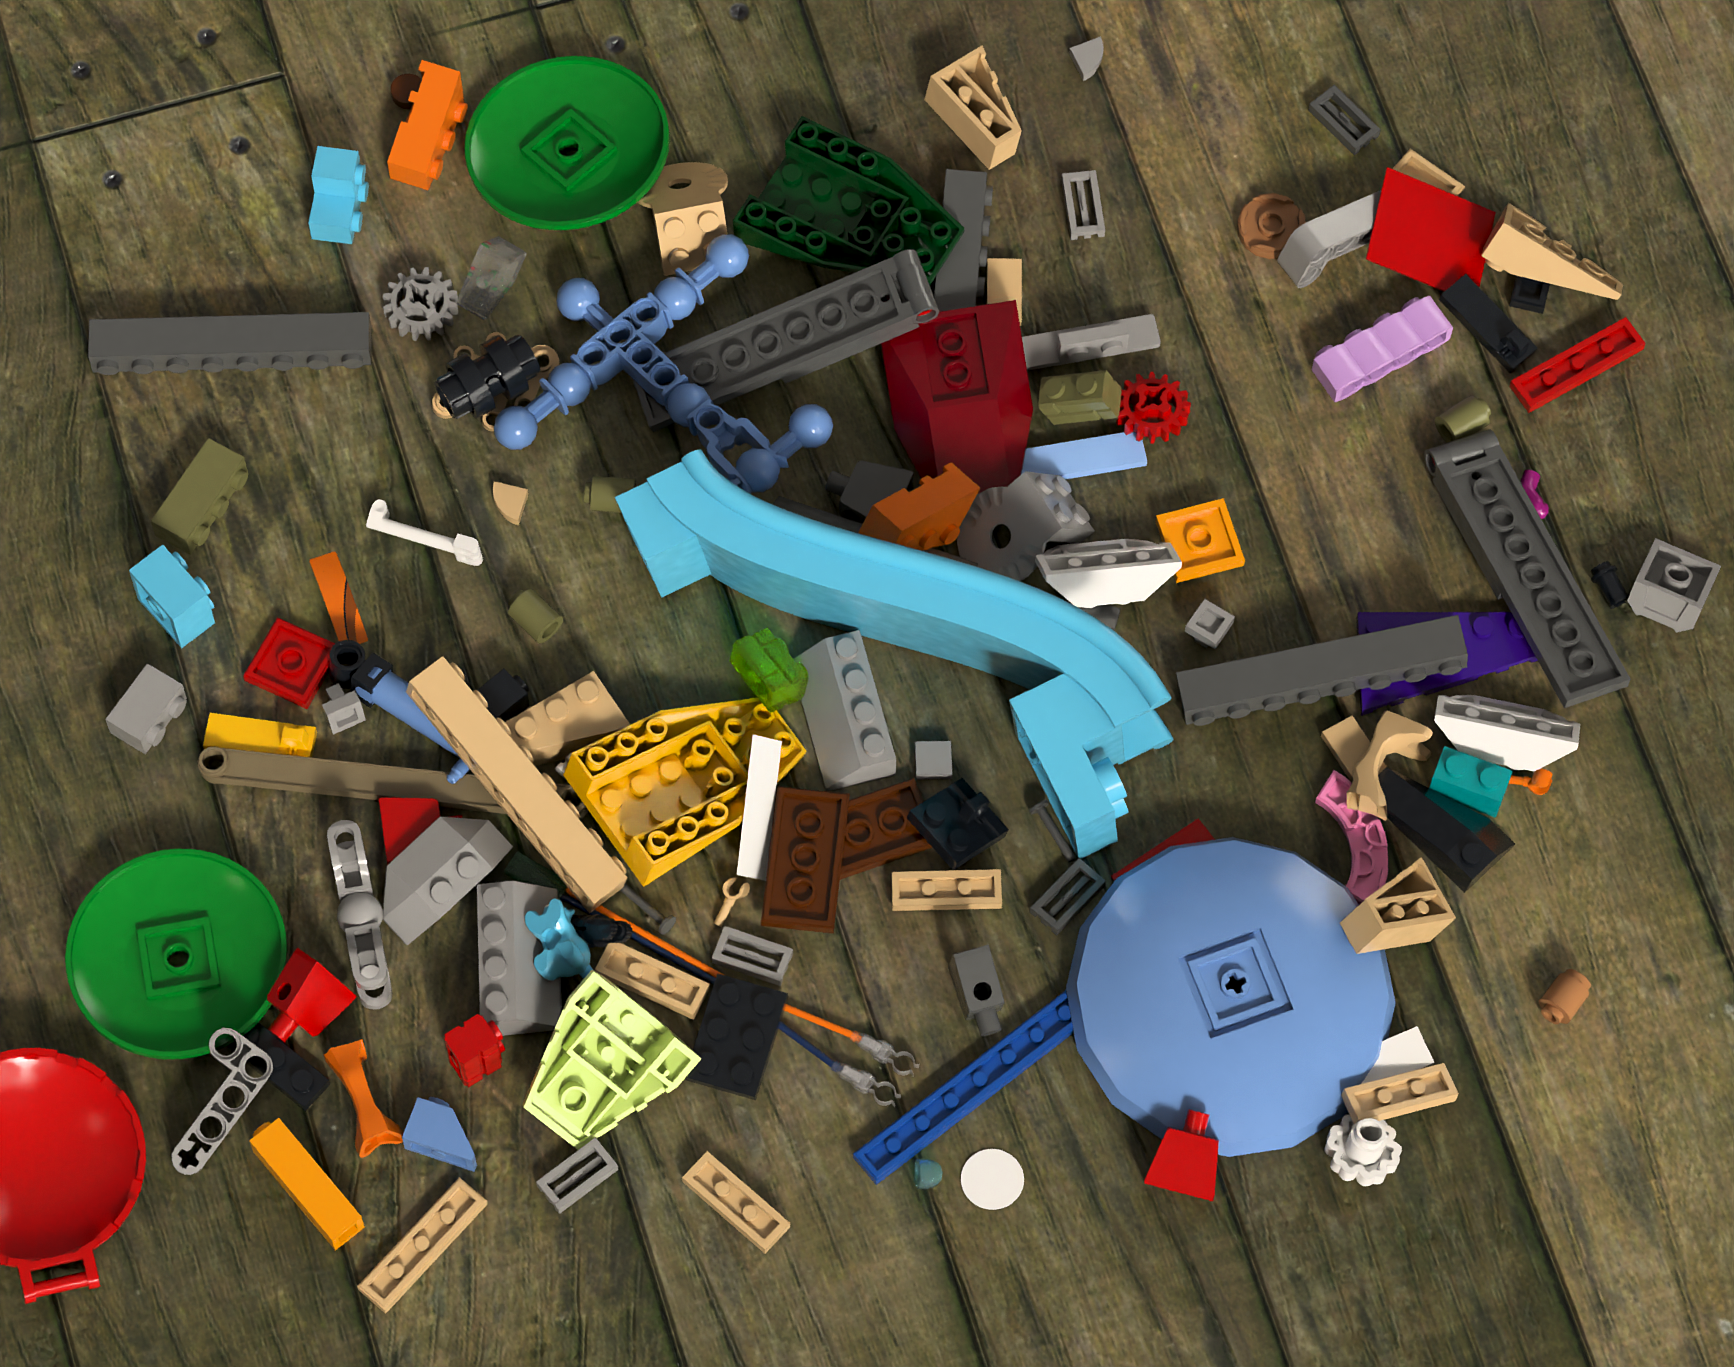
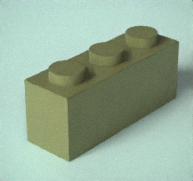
[151,438,248,555]

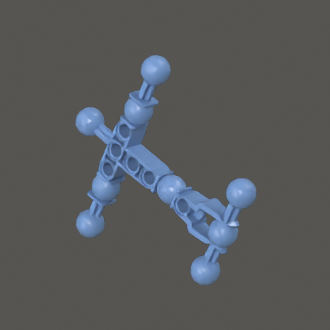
[494,234,833,494]

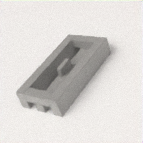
[1061,170,1105,240]
[712,926,793,986]
[536,1137,619,1214]

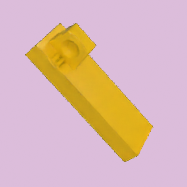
[203,713,317,758]

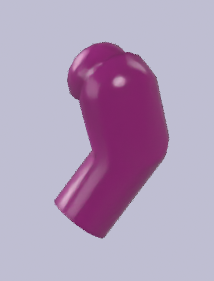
[1520,470,1549,520]

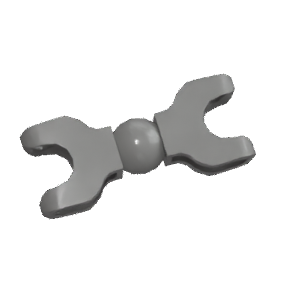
[327,820,393,1010]

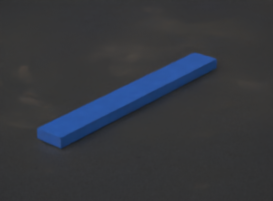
[853,990,1074,1185]

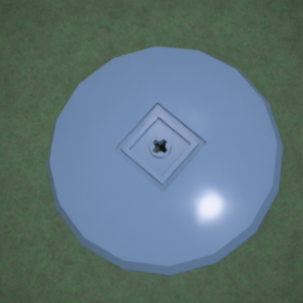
[1066,837,1396,1157]

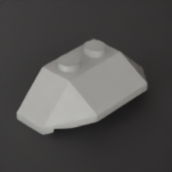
[383,817,513,946]

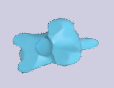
[525,898,593,981]

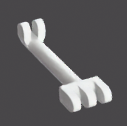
[366,500,483,566]

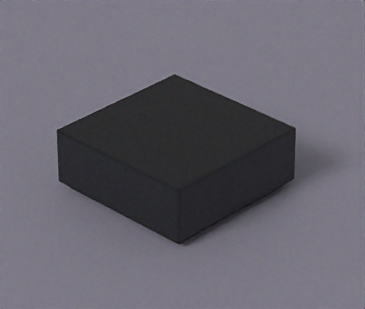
[1509,275,1550,314]

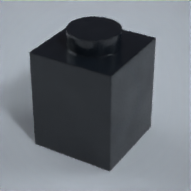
[477,668,529,722]

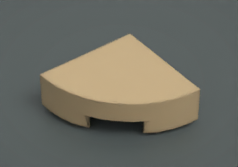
[493,481,528,525]

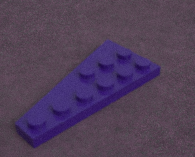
[1356,612,1538,716]

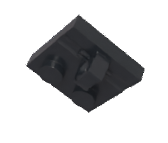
[907,778,1009,870]

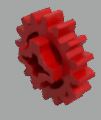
[1116,372,1191,444]

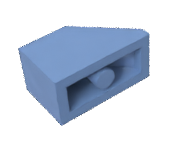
[402,1097,477,1172]

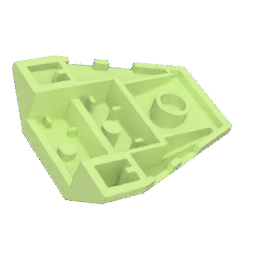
[522,970,701,1150]

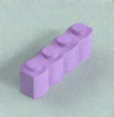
[1312,296,1453,402]

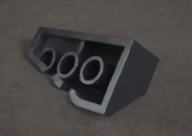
[1378,767,1515,893]

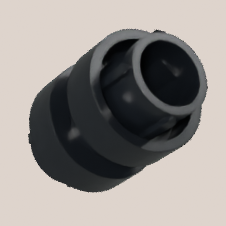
[434,335,540,419]

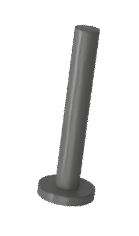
[1029,800,1076,863]
[620,883,676,935]

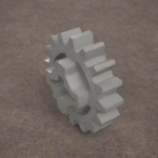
[383,267,458,341]

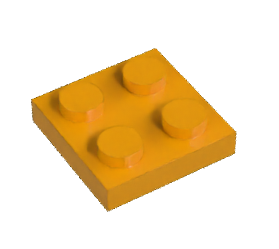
[1155,498,1245,583]

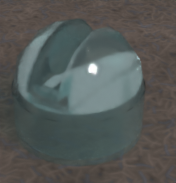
[914,1159,943,1189]

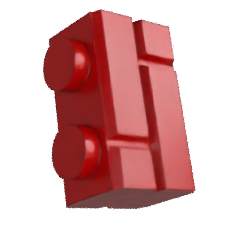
[444,1014,506,1087]

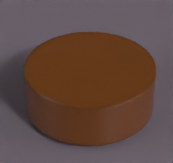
[391,74,422,109]

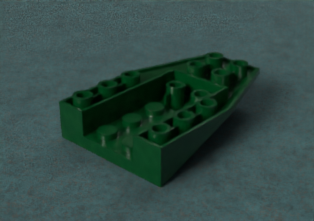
[733,116,965,285]

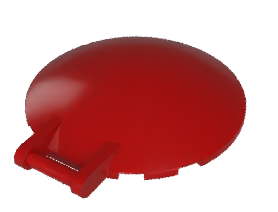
[0,1048,146,1304]

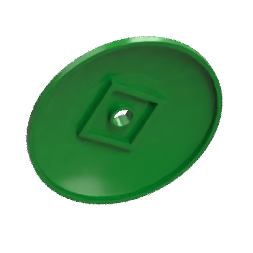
[465,56,670,230]
[65,849,288,1059]

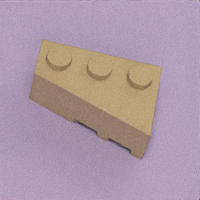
[505,671,630,766]
[1340,857,1456,954]

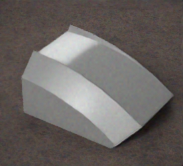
[1627,538,1721,633]

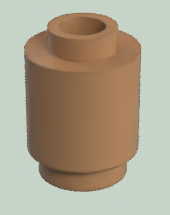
[1539,969,1591,1024]

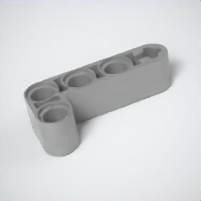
[1277,190,1381,288]
[171,1028,273,1175]

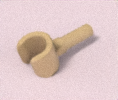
[714,877,750,927]

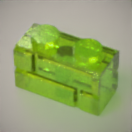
[729,628,809,713]

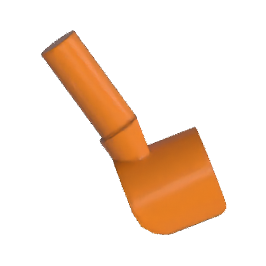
[1509,768,1552,795]

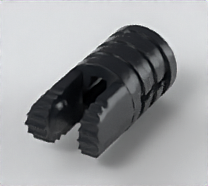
[570,914,634,948]

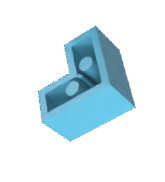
[308,146,369,244]

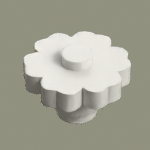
[1324,1115,1402,1186]

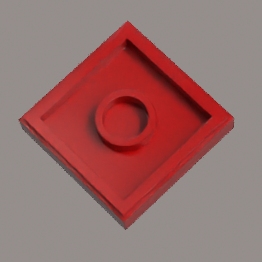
[243,617,335,709]

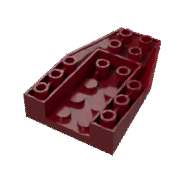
[881,300,1033,495]

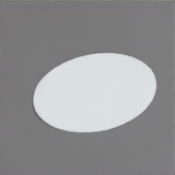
[961,1149,1024,1210]

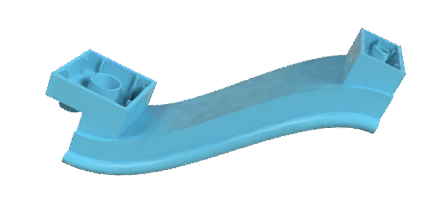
[615,449,1174,859]

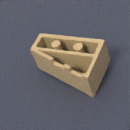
[924,46,1022,170]

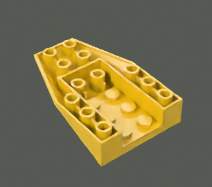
[563,696,807,887]

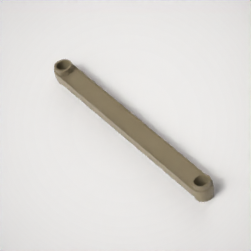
[198,746,588,820]

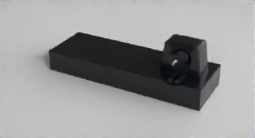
[1439,274,1537,373]

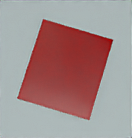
[1366,167,1496,292]

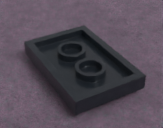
[685,973,789,1100]

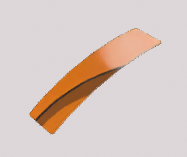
[309,552,368,644]

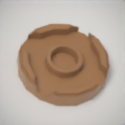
[1237,193,1306,259]

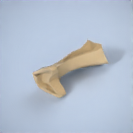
[1347,710,1433,821]

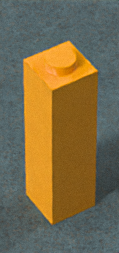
[249,1118,365,1251]

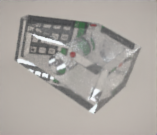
[456,236,527,320]

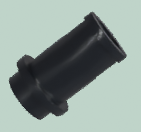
[1590,561,1629,609]

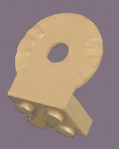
[637,162,728,276]

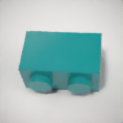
[1429,746,1513,818]

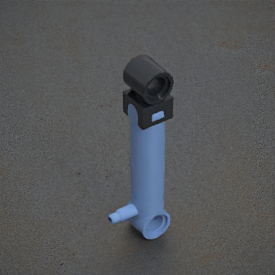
[329,640,469,784]

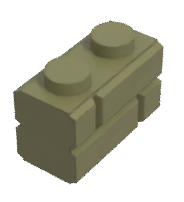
[1038,370,1122,425]

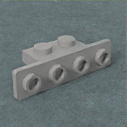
[1022,314,1161,370]

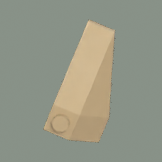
[1481,203,1623,300]

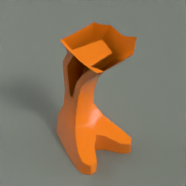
[324,1039,404,1158]

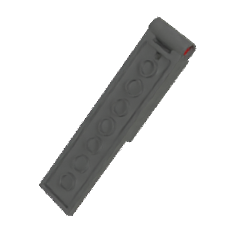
[633,249,939,432]
[1424,429,1631,708]

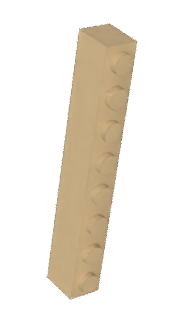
[406,656,628,913]

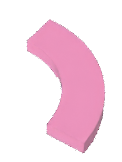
[1315,770,1388,905]

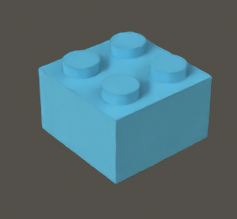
[129,545,215,648]

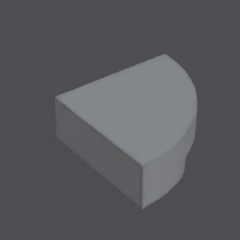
[1069,36,1104,81]

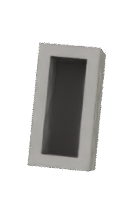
[105,663,187,754]

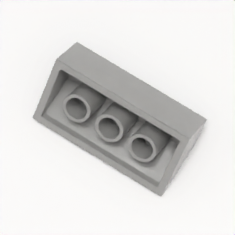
[790,630,896,791]
[477,881,562,1036]

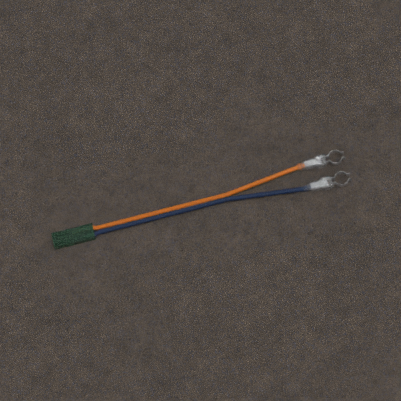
[504,851,919,1107]

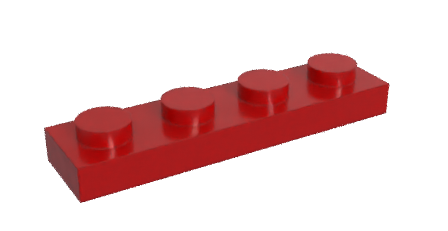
[1509,317,1646,413]

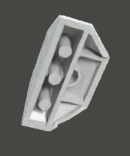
[1035,539,1182,608]
[1434,695,1580,771]

